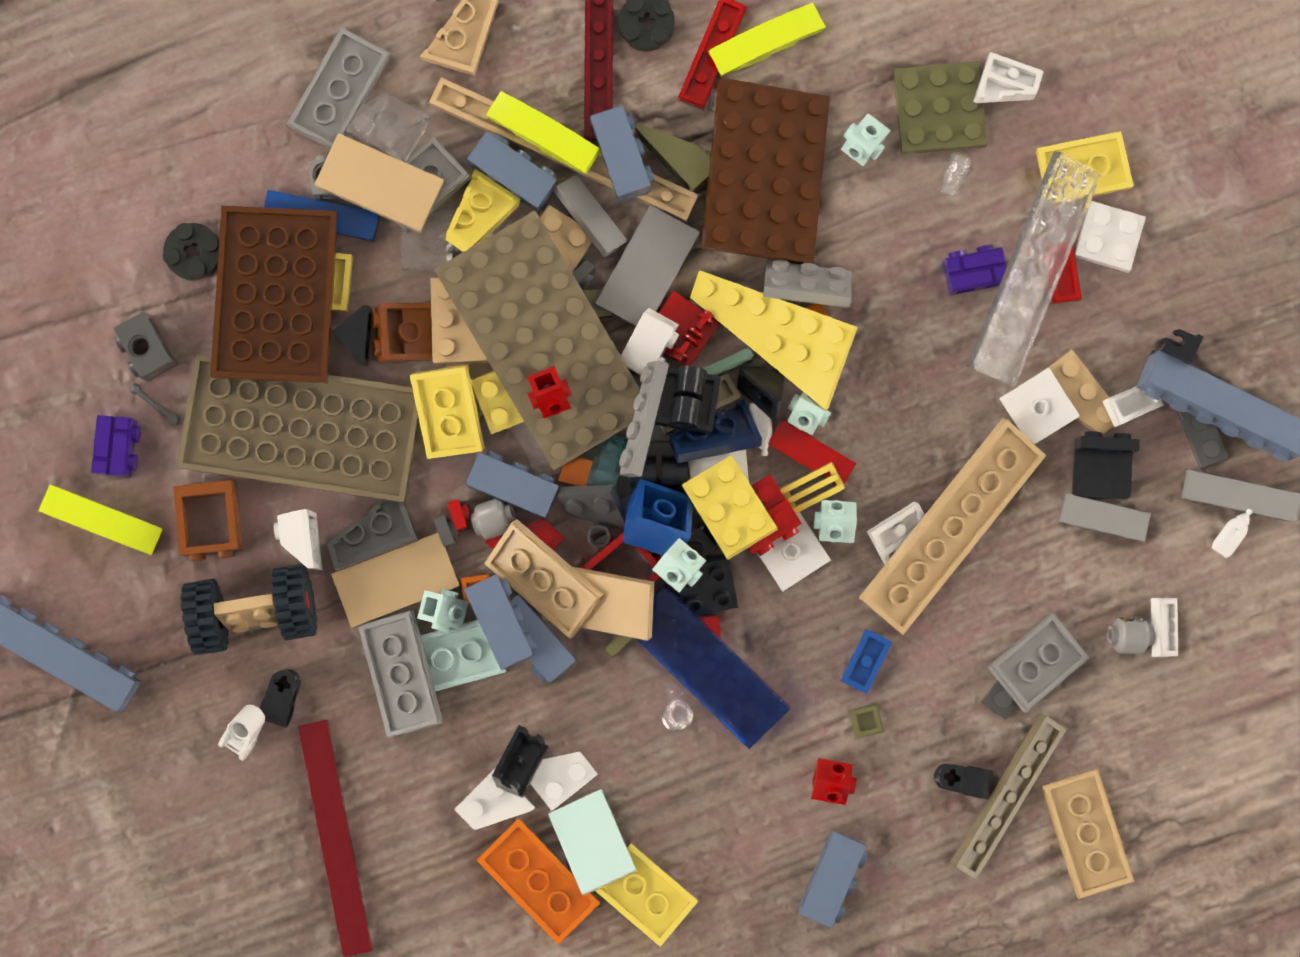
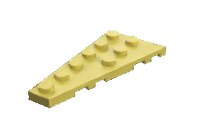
[690,270,858,410]

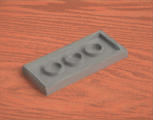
[286,27,392,150]
[595,205,700,327]
[358,610,444,738]

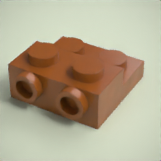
[370,303,433,364]

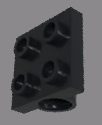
[654,365,721,435]
[630,441,688,495]
[676,554,738,619]

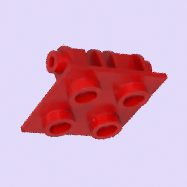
[658,291,721,366]

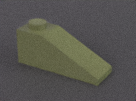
[635,124,711,193]

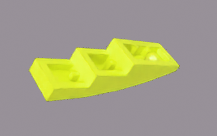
[709,3,826,76]
[486,91,601,174]
[38,484,163,555]

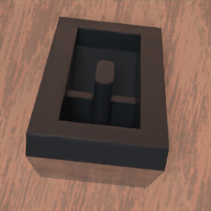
[332,305,373,367]
[737,366,784,422]

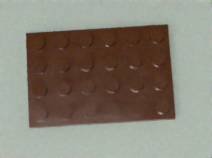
[701,78,830,264]
[210,206,338,384]

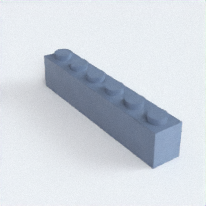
[1136,350,1300,461]
[0,594,142,712]

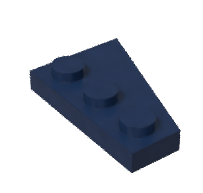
[669,399,762,463]

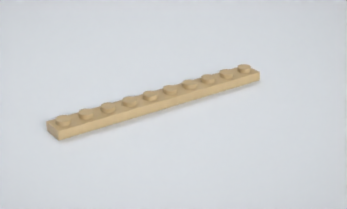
[429,77,699,223]

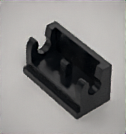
[1150,329,1204,364]
[492,725,549,798]

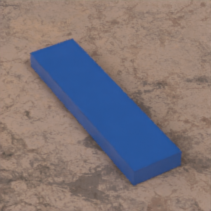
[264,190,380,242]

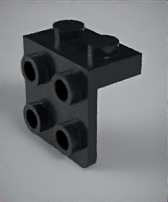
[1072,431,1140,500]

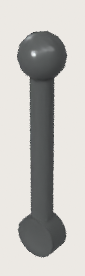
[130,383,179,425]

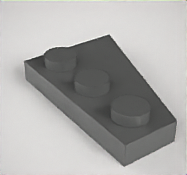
[327,500,418,572]

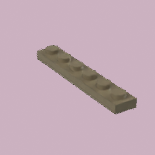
[950,713,1067,880]

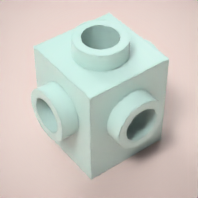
[841,114,891,166]
[787,392,834,435]
[814,500,857,543]
[652,538,706,592]
[417,589,469,632]

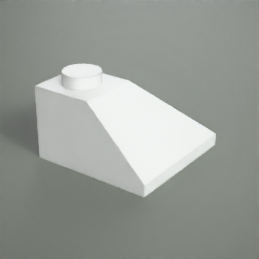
[274,509,323,571]

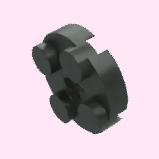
[618,0,675,52]
[163,223,219,281]

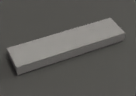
[1181,470,1300,523]

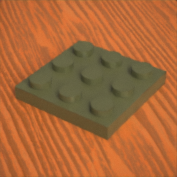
[893,61,987,155]

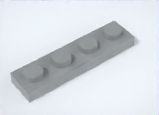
[619,360,669,478]

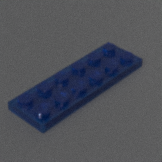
[635,585,790,749]

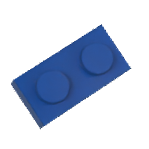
[840,629,892,694]

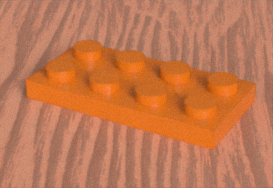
[477,818,600,945]

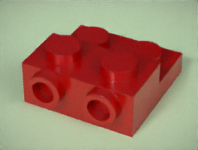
[747,474,802,556]

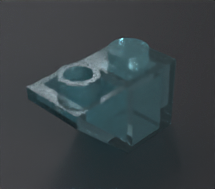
[586,435,628,489]

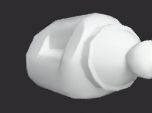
[749,403,773,456]
[1212,509,1252,559]

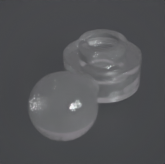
[662,678,693,732]

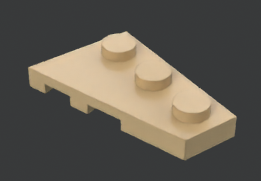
[420,0,499,76]
[430,277,489,365]
[1049,350,1114,435]

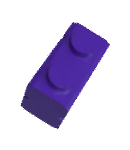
[942,244,1009,296]
[91,415,141,478]

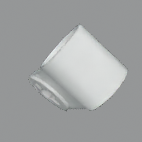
[218,705,265,761]

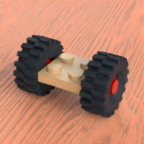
[181,564,317,656]

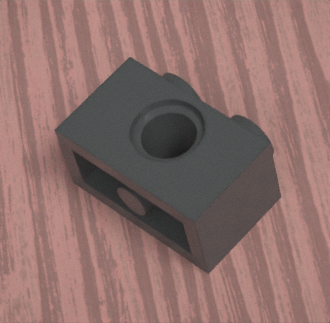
[113,311,177,382]

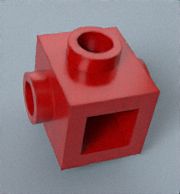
[527,366,572,419]
[811,758,857,805]

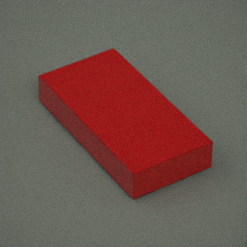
[1043,243,1082,305]

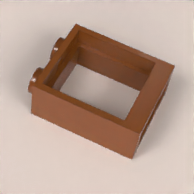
[173,480,243,561]

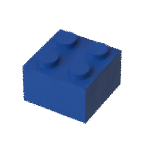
[623,479,693,555]

